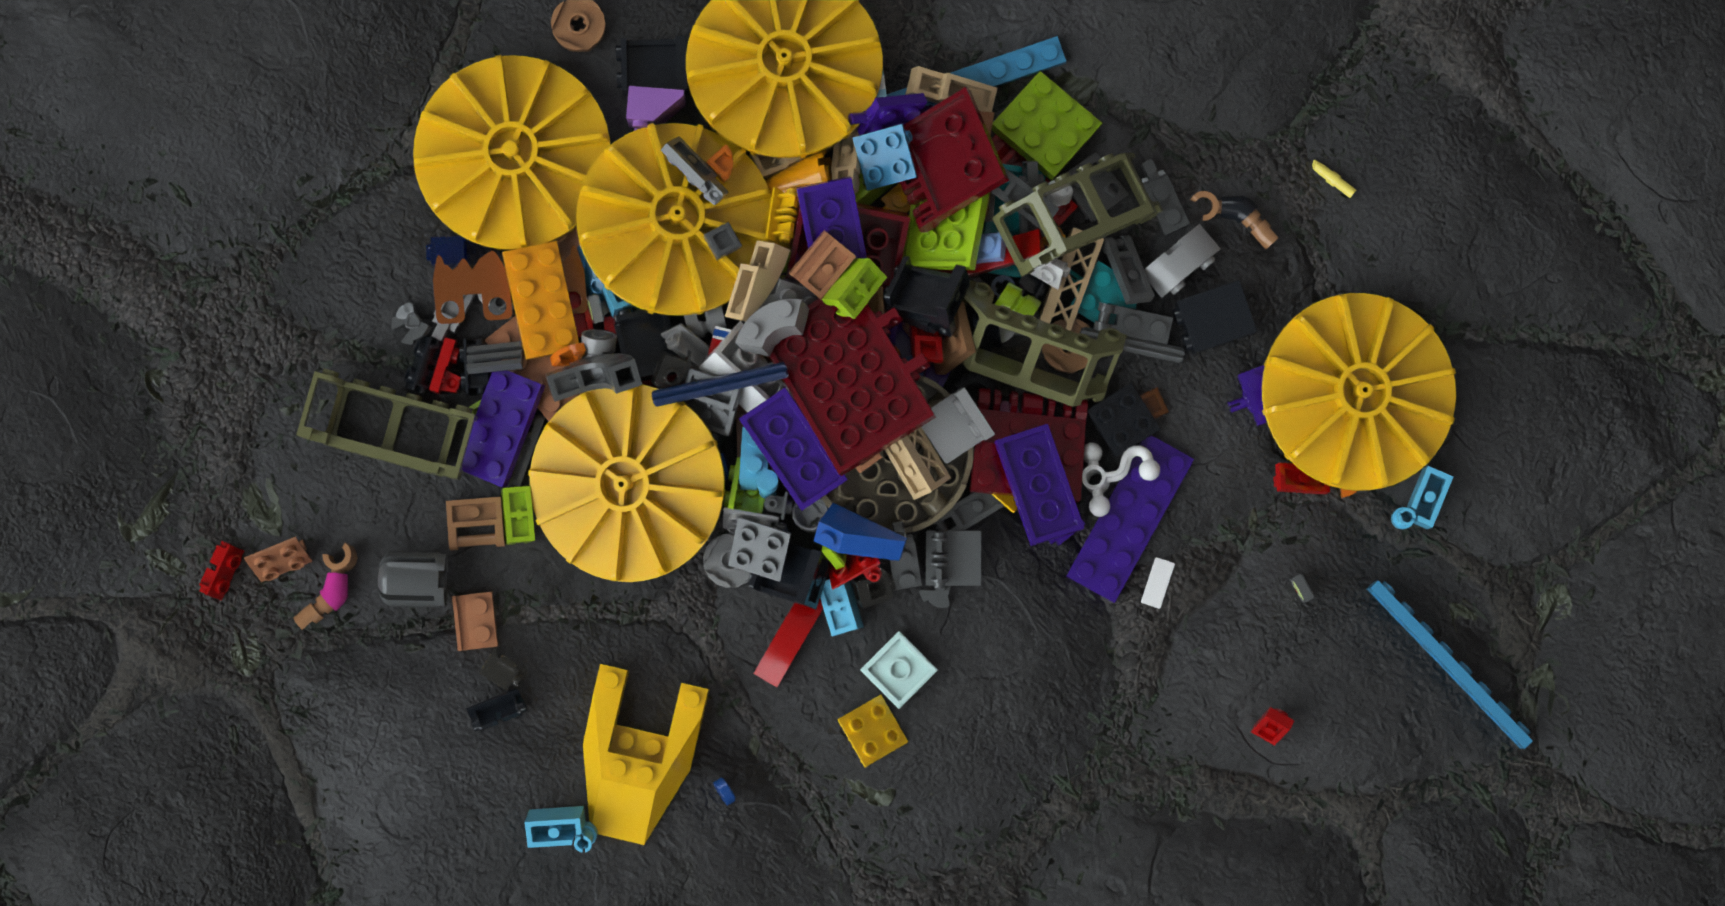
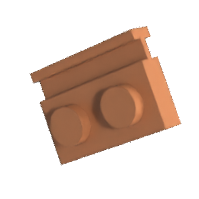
[789,230,856,299]
[452,592,499,651]

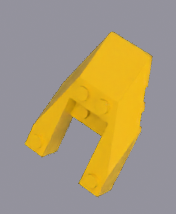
[583,664,710,845]

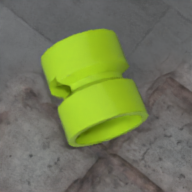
[995,281,1042,316]

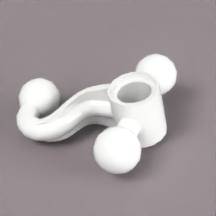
[1082,443,1160,517]

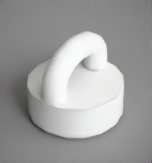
[1047,180,1073,207]

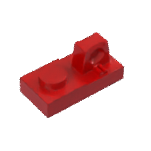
[429,337,461,395]
[1273,463,1330,494]
[1251,707,1294,746]

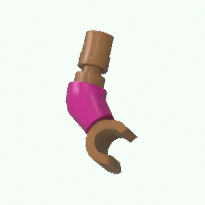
[293,542,358,630]

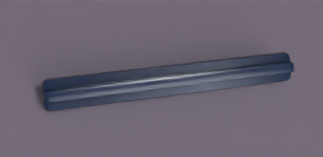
[652,362,788,407]

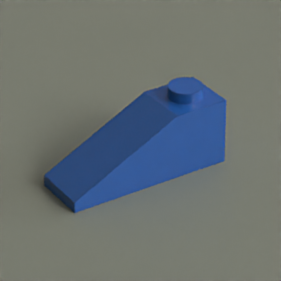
[814,503,907,561]

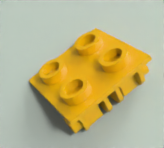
[765,187,798,249]
[837,695,908,767]

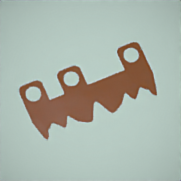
[433,245,588,324]

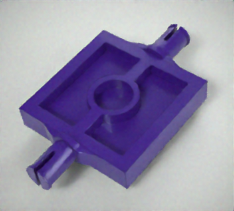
[848,93,933,136]
[1227,365,1267,427]

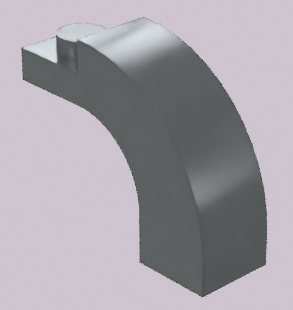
[545,353,642,402]

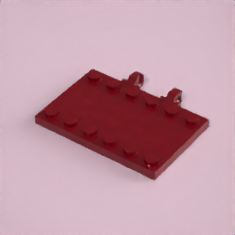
[770,295,936,476]

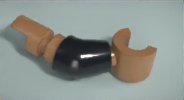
[1190,191,1279,249]

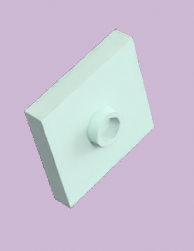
[860,631,938,709]

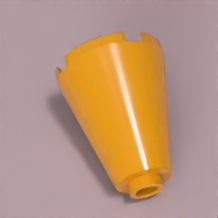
[765,149,832,197]

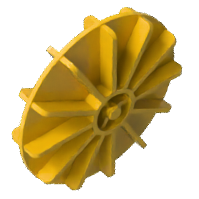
[686,0,883,159]
[413,55,610,250]
[576,123,772,316]
[1262,293,1456,491]
[528,384,726,582]

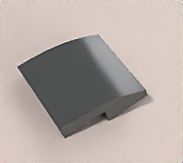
[684,368,741,436]

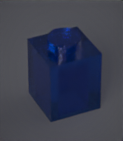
[426,236,467,268]

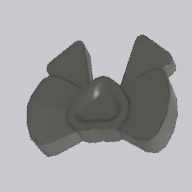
[391,302,431,345]
[919,572,951,608]

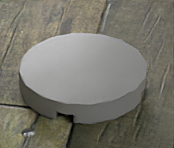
[703,533,750,588]

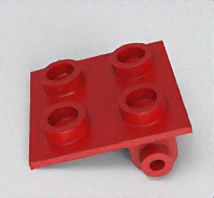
[829,554,882,590]

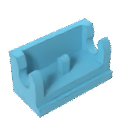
[820,579,864,636]

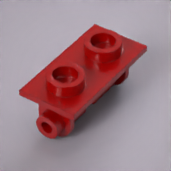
[199,541,244,601]

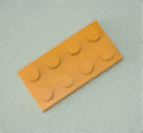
[502,241,579,360]

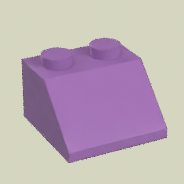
[626,86,686,131]

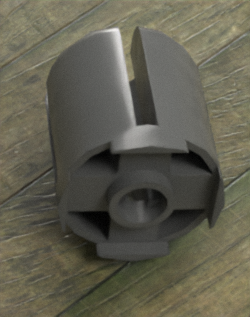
[378,551,449,607]

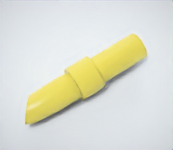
[1312,160,1357,198]

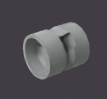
[684,306,727,339]
[581,329,617,359]
[792,499,828,533]

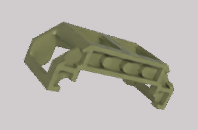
[992,153,1163,277]
[963,280,1127,407]
[296,369,478,481]

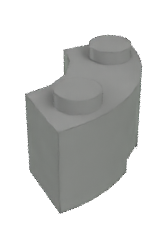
[1144,224,1221,298]
[735,299,809,356]

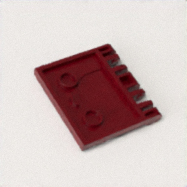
[899,87,1009,233]
[970,388,1088,502]

